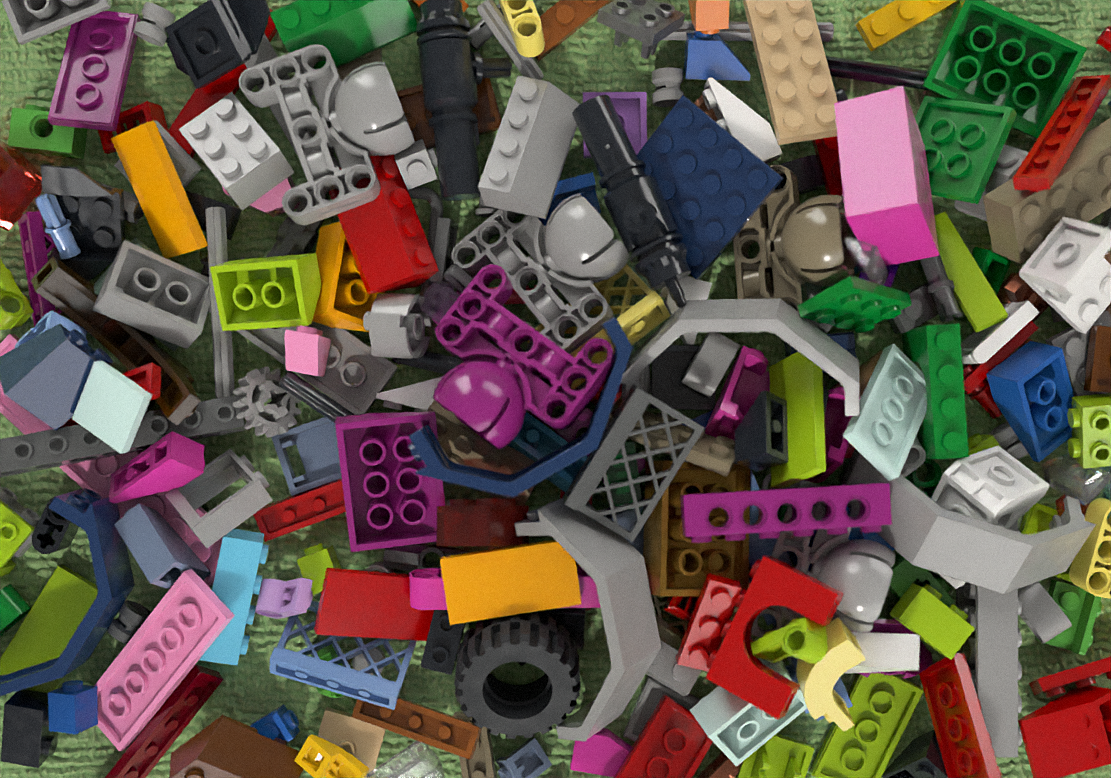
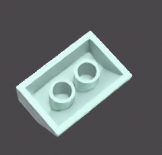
[690,658,807,767]

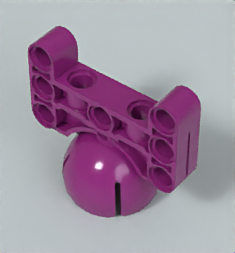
[432,264,616,450]

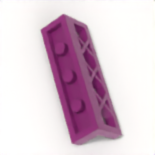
[18,211,80,327]

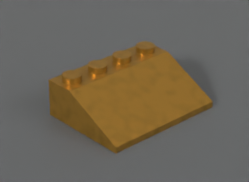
[643,461,750,596]

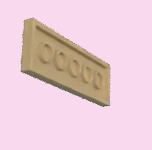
[743,0,838,145]

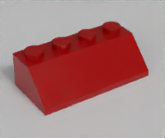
[329,155,439,294]

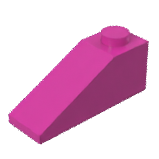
[109,431,205,504]
[570,728,632,777]

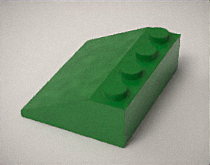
[922,0,1087,139]

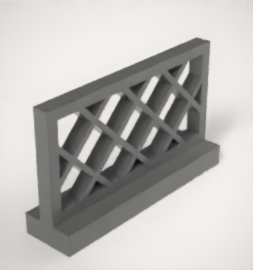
[563,384,705,542]

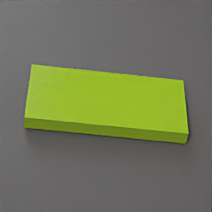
[769,351,826,489]
[0,564,98,693]
[809,673,924,778]

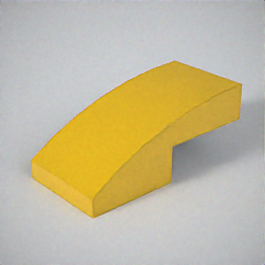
[294,734,370,778]

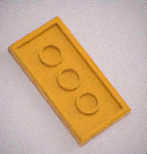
[111,120,208,259]
[440,540,582,625]

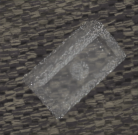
[844,237,889,285]
[1042,453,1111,506]

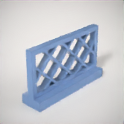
[270,601,417,710]

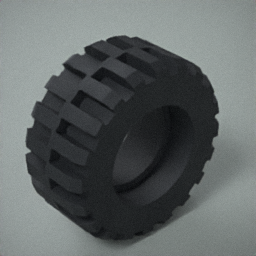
[454,611,581,739]

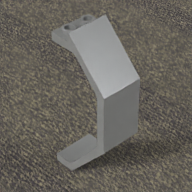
[620,298,859,416]
[840,448,1096,594]
[514,498,661,742]

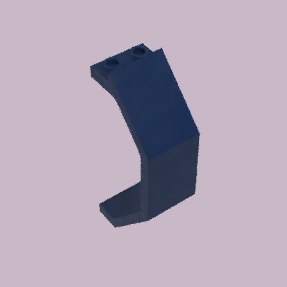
[408,317,633,497]
[0,488,135,696]

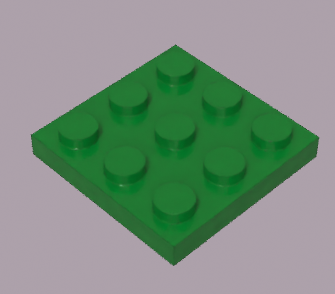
[915,96,1017,204]

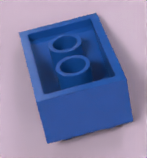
[986,341,1074,463]

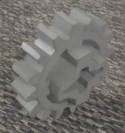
[233,366,301,438]

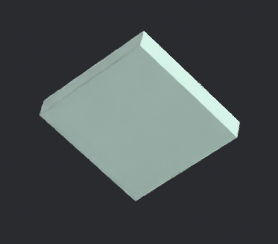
[72,361,152,454]

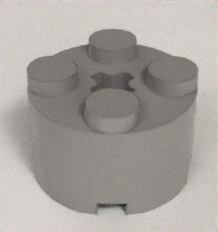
[363,293,431,359]

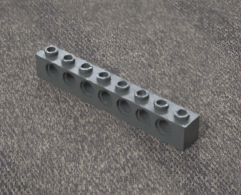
[0,395,250,478]

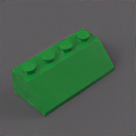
[270,0,418,69]

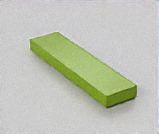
[934,212,1008,333]

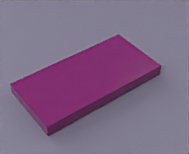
[47,11,141,131]

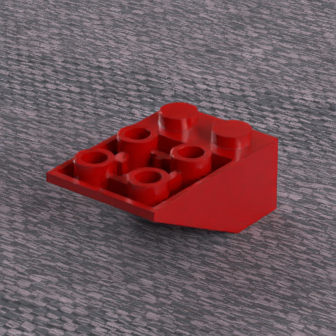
[1018,685,1111,778]

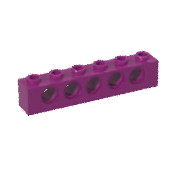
[680,483,892,543]

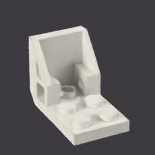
[1019,216,1111,334]
[931,446,1050,589]

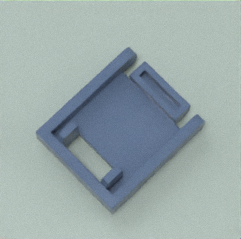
[271,417,342,496]

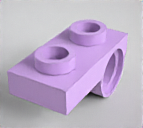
[255,577,313,619]

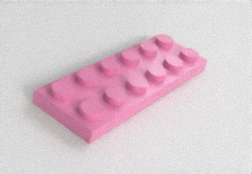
[94,569,235,752]

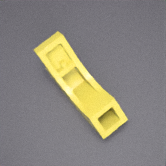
[796,617,866,732]

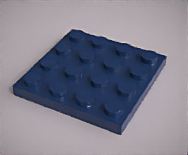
[603,95,784,280]

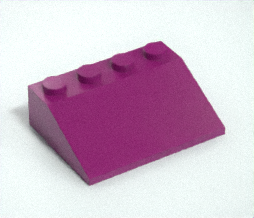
[335,412,449,552]

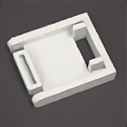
[961,300,1039,364]

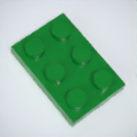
[798,276,912,333]

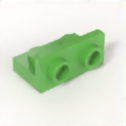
[1035,579,1102,656]

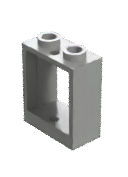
[165,449,272,549]

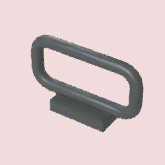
[385,186,458,303]

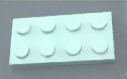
[843,343,927,481]

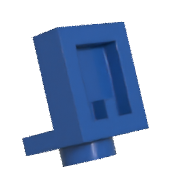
[250,704,300,742]

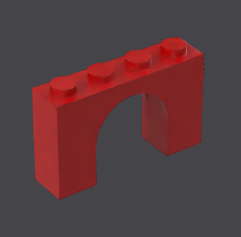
[705,556,844,720]

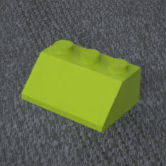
[210,253,322,331]

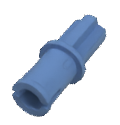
[35,194,81,259]

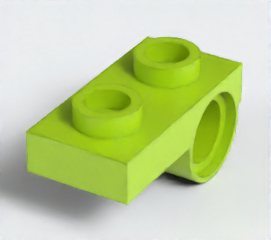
[0,259,34,330]
[750,617,828,664]

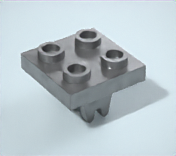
[597,0,685,60]

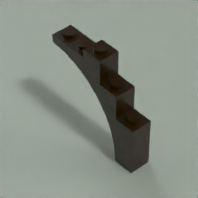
[31,256,200,426]

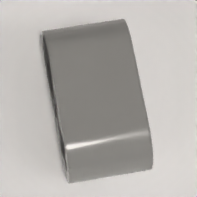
[681,332,739,398]
[1018,581,1072,644]

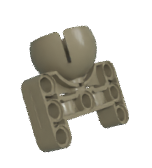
[732,165,856,333]

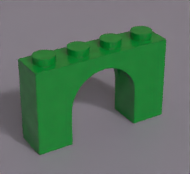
[902,324,969,459]

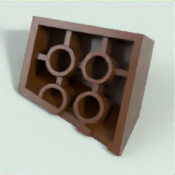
[169,715,304,778]

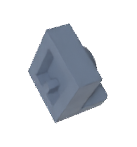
[496,738,552,778]

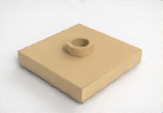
[318,707,386,778]

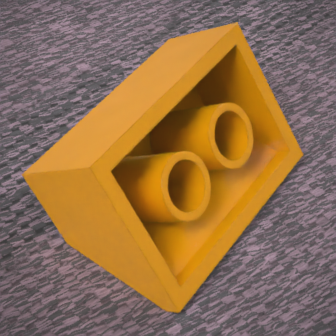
[312,221,385,332]

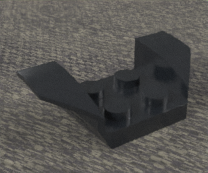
[165,0,270,89]
[40,164,125,282]

